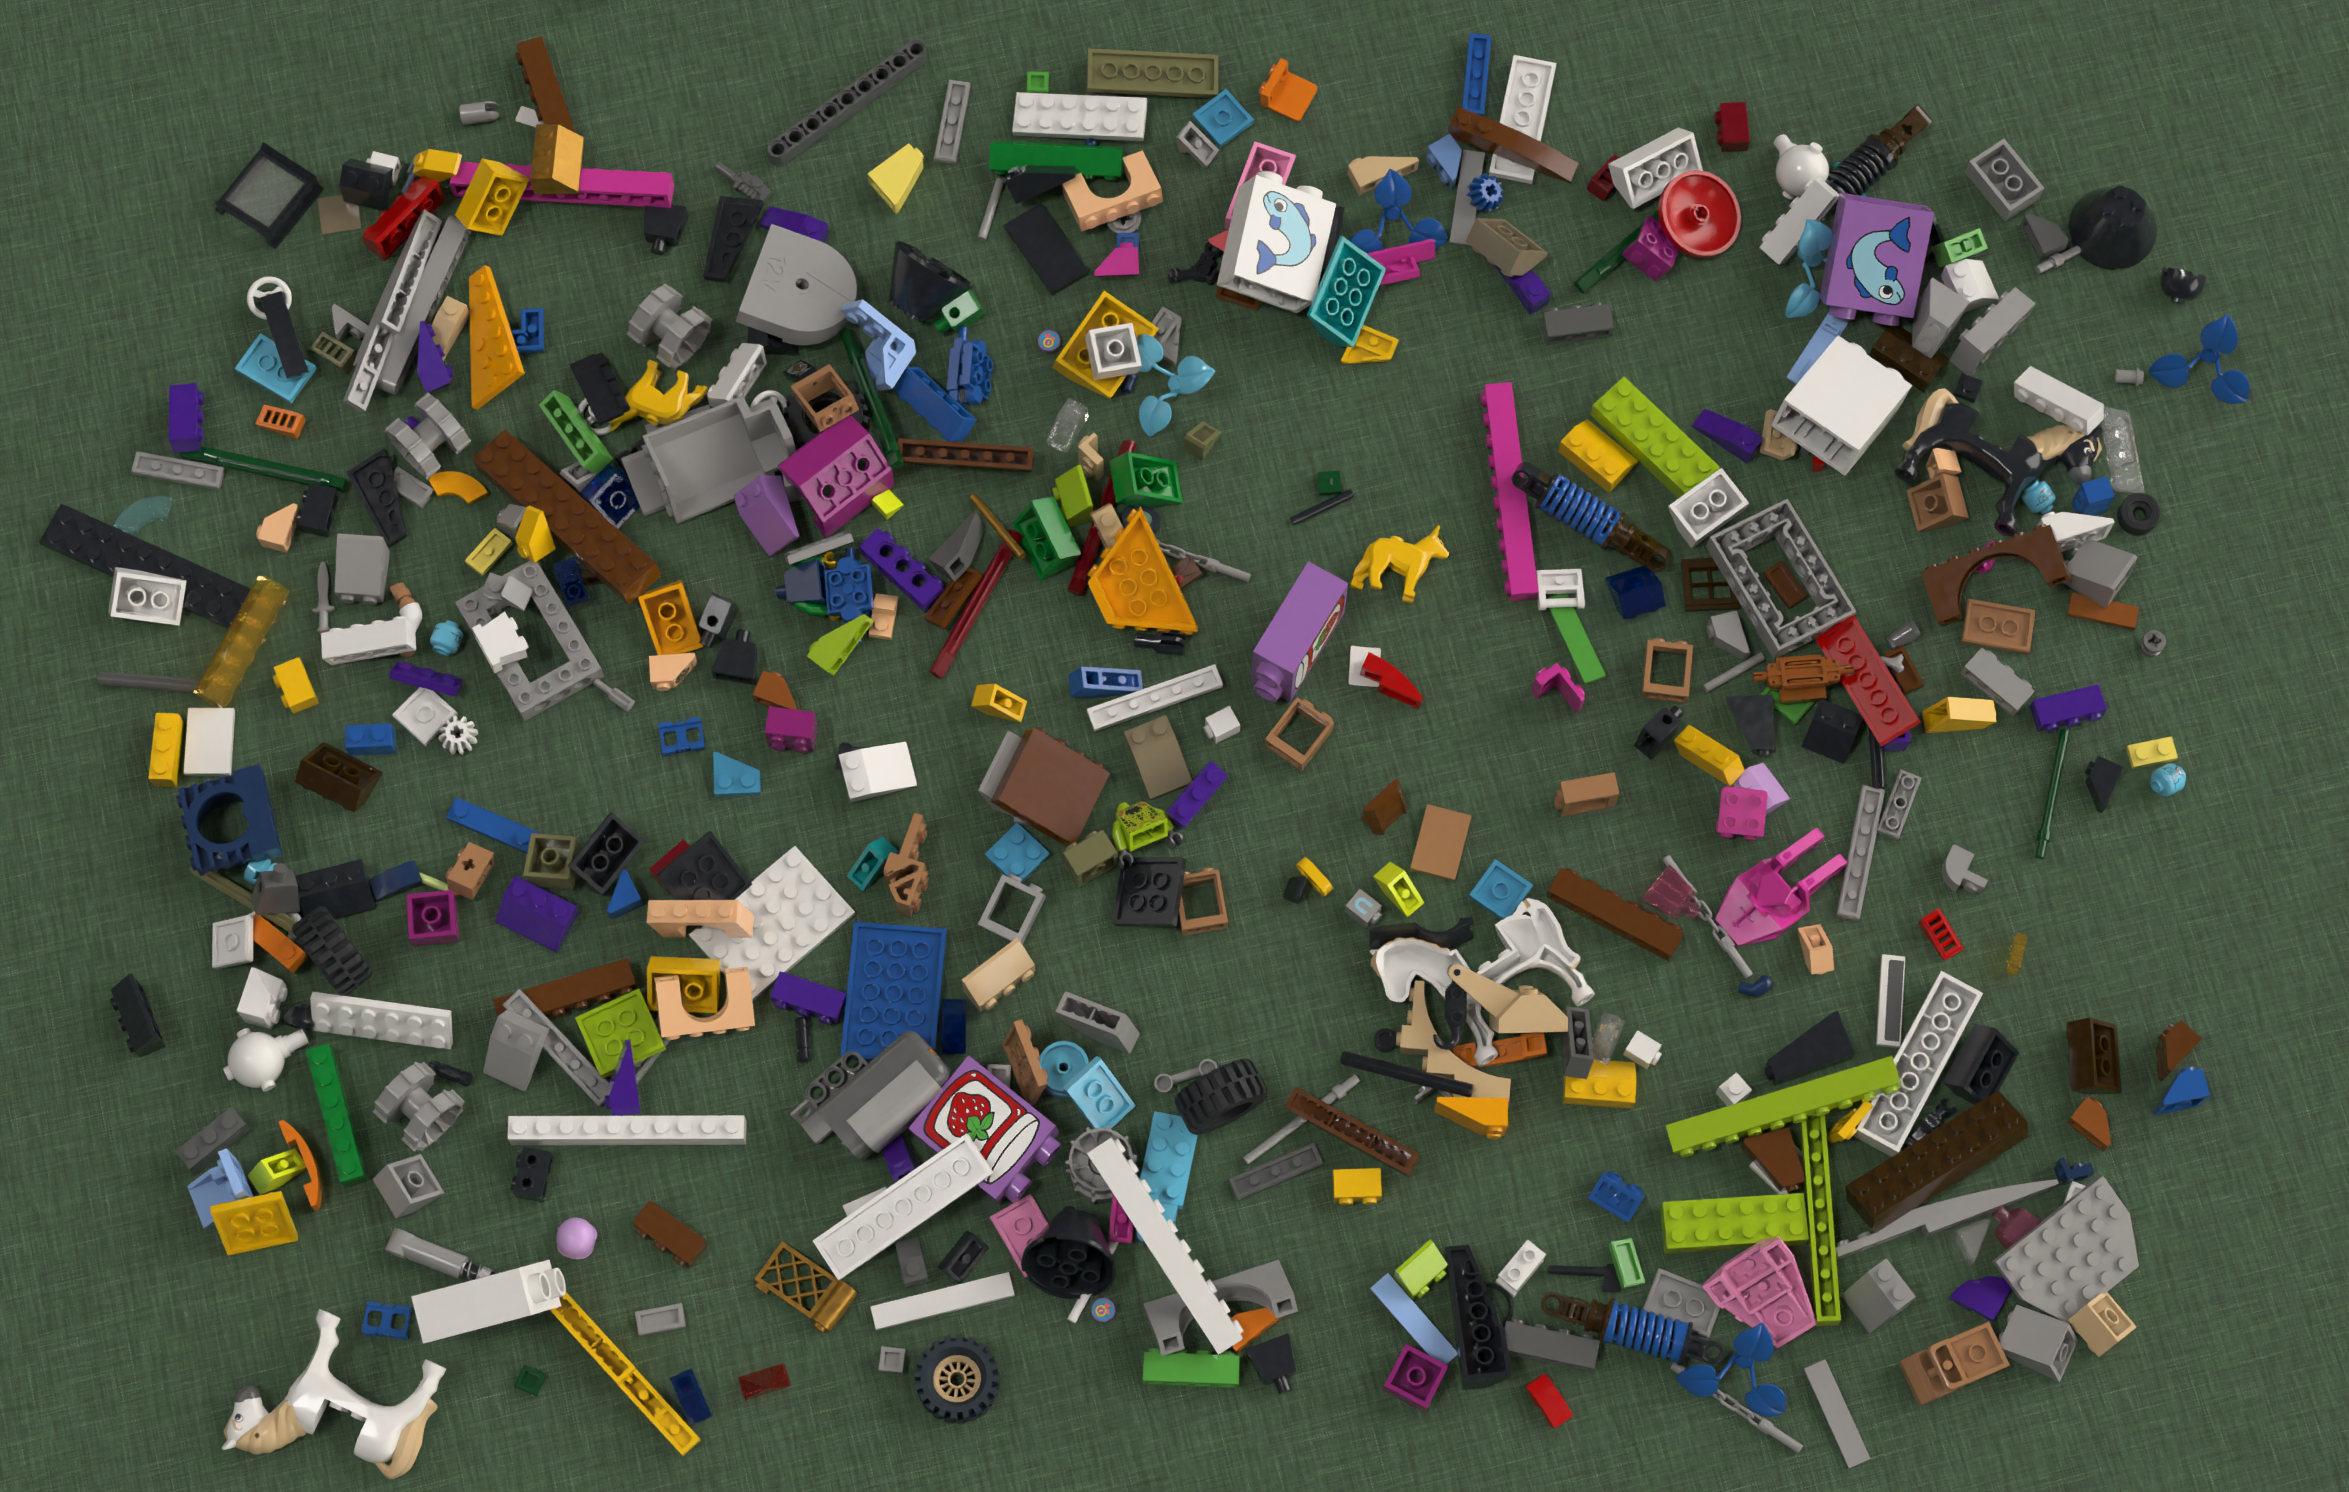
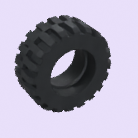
[783,378,870,451]
[291,906,373,996]
[1175,1059,1268,1135]

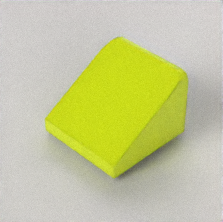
[872,489,904,520]

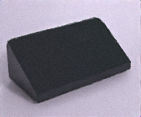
[938,1231,989,1284]

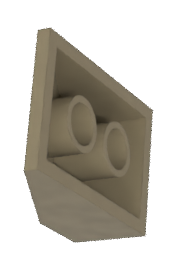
[1124,715,1192,800]

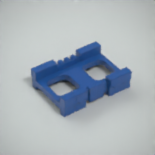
[658,717,705,756]
[361,1301,412,1341]

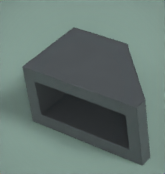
[2021,214,2068,261]
[895,1237,929,1289]

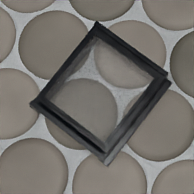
[215,142,324,249]

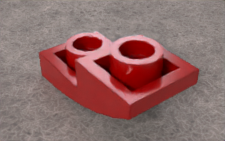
[1525,1373,1573,1429]

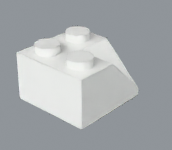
[1085,323,1142,380]
[237,967,288,1029]

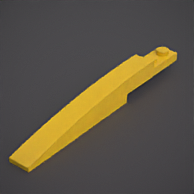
[550,1292,701,1456]

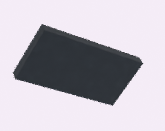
[1004,203,1089,296]

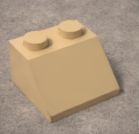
[2068,1292,2136,1357]

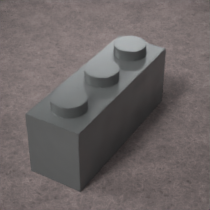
[1542,303,1614,345]
[1560,1006,1594,1079]
[175,1106,251,1175]

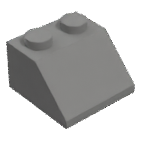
[373,1154,444,1218]

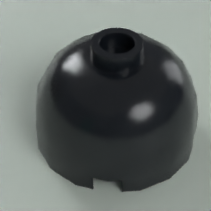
[2160,267,2207,304]

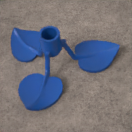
[1349,169,1448,253]
[2149,314,2250,404]
[1677,1322,1786,1416]

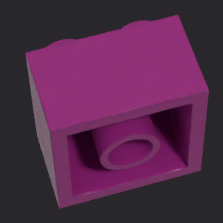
[765,706,817,754]
[406,890,460,946]
[1383,1344,1448,1412]

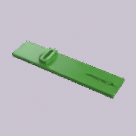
[1546,594,1606,684]

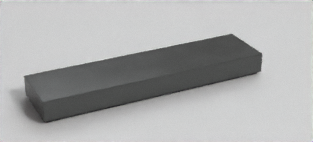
[1228,1142,1323,1202]

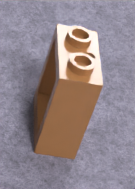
[791,364,859,432]
[1641,638,1693,704]
[1264,697,1334,772]
[1554,772,1619,817]
[1178,868,1228,936]

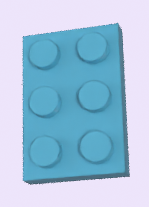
[235,333,317,404]
[1062,1056,1136,1129]

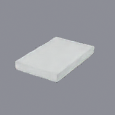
[184,708,235,776]

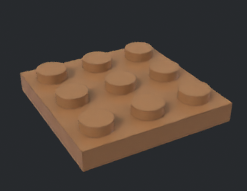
[1002,1019,1048,1106]

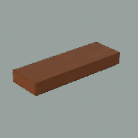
[2067,592,2139,631]

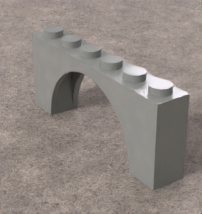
[1144,1259,1298,1356]

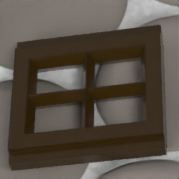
[1681,558,1740,612]

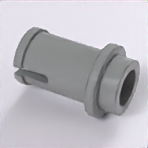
[2115,368,2144,386]

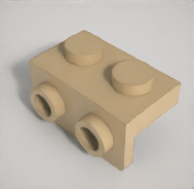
[1760,409,1797,461]
[1078,433,1104,481]

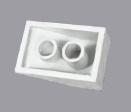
[2037,512,2115,552]
[108,567,186,625]
[839,742,917,803]

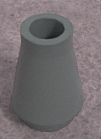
[1885,620,1921,650]

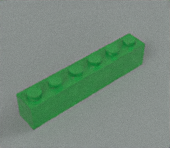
[989,140,1123,180]
[306,1043,368,1188]

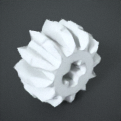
[439,716,478,755]

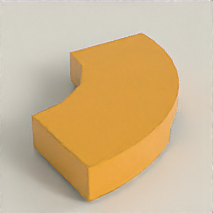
[428,471,489,505]

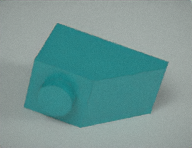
[847,837,899,891]

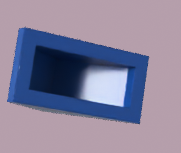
[607,870,643,919]

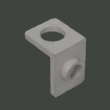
[1413,1086,1452,1104]
[790,1099,833,1144]

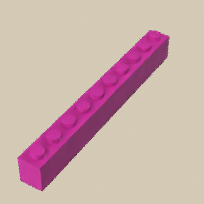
[450,161,674,208]
[1480,382,1538,602]

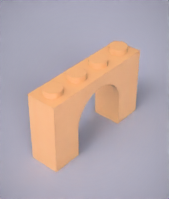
[1061,150,1163,232]
[647,900,754,938]
[654,967,755,1040]

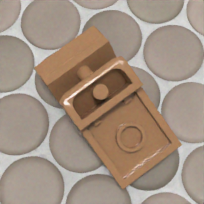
[883,813,929,918]
[1898,1322,2010,1407]

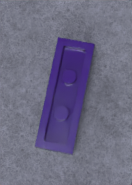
[389,662,463,696]

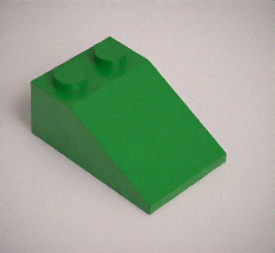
[1109,452,1183,506]

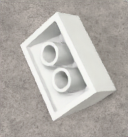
[707,343,767,408]
[1668,468,1749,548]

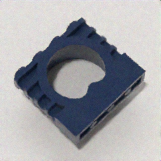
[176,764,283,876]

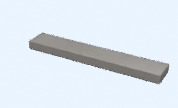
[1836,785,1885,921]
[502,989,609,1107]

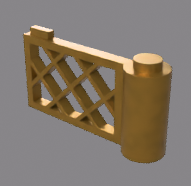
[754,1241,858,1334]

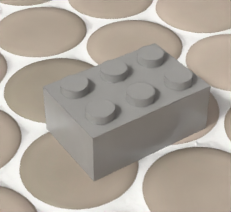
[1965,139,2045,222]

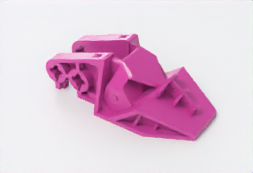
[1715,828,1848,947]

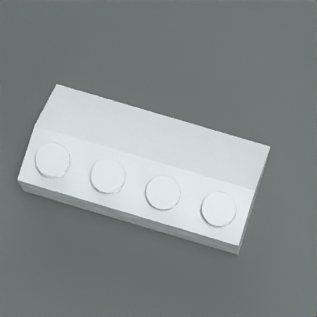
[1608,128,1703,209]

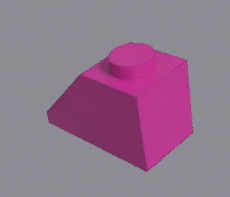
[1094,243,1139,276]

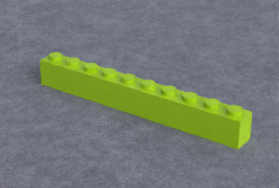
[1665,1056,1902,1158]
[1799,1114,1841,1326]

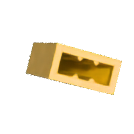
[1922,697,1996,733]

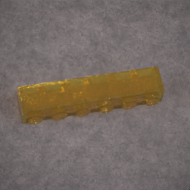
[193,576,290,708]

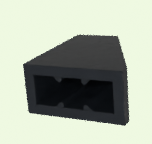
[1726,695,1776,757]

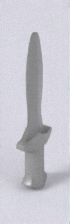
[312,562,335,634]

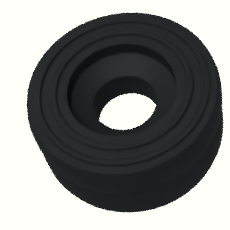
[2117,493,2160,536]

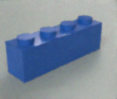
[893,367,977,442]

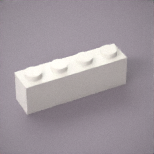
[1759,178,1839,265]
[2014,366,2104,436]
[321,617,416,665]

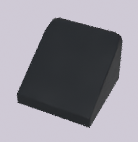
[1283,876,1307,904]

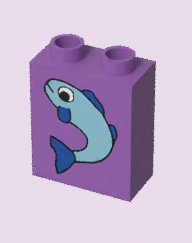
[1820,192,1934,326]

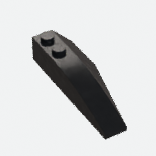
[1445,1245,1512,1390]

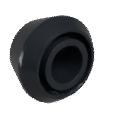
[283,1003,314,1030]

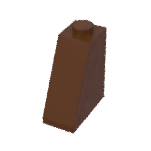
[1740,1127,1806,1193]

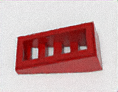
[1918,908,1964,962]

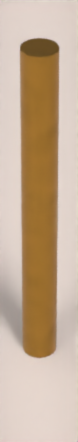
[969,494,1026,560]

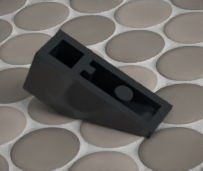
[1005,165,1077,204]

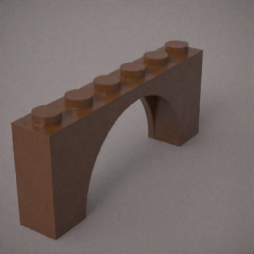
[1921,524,2071,627]

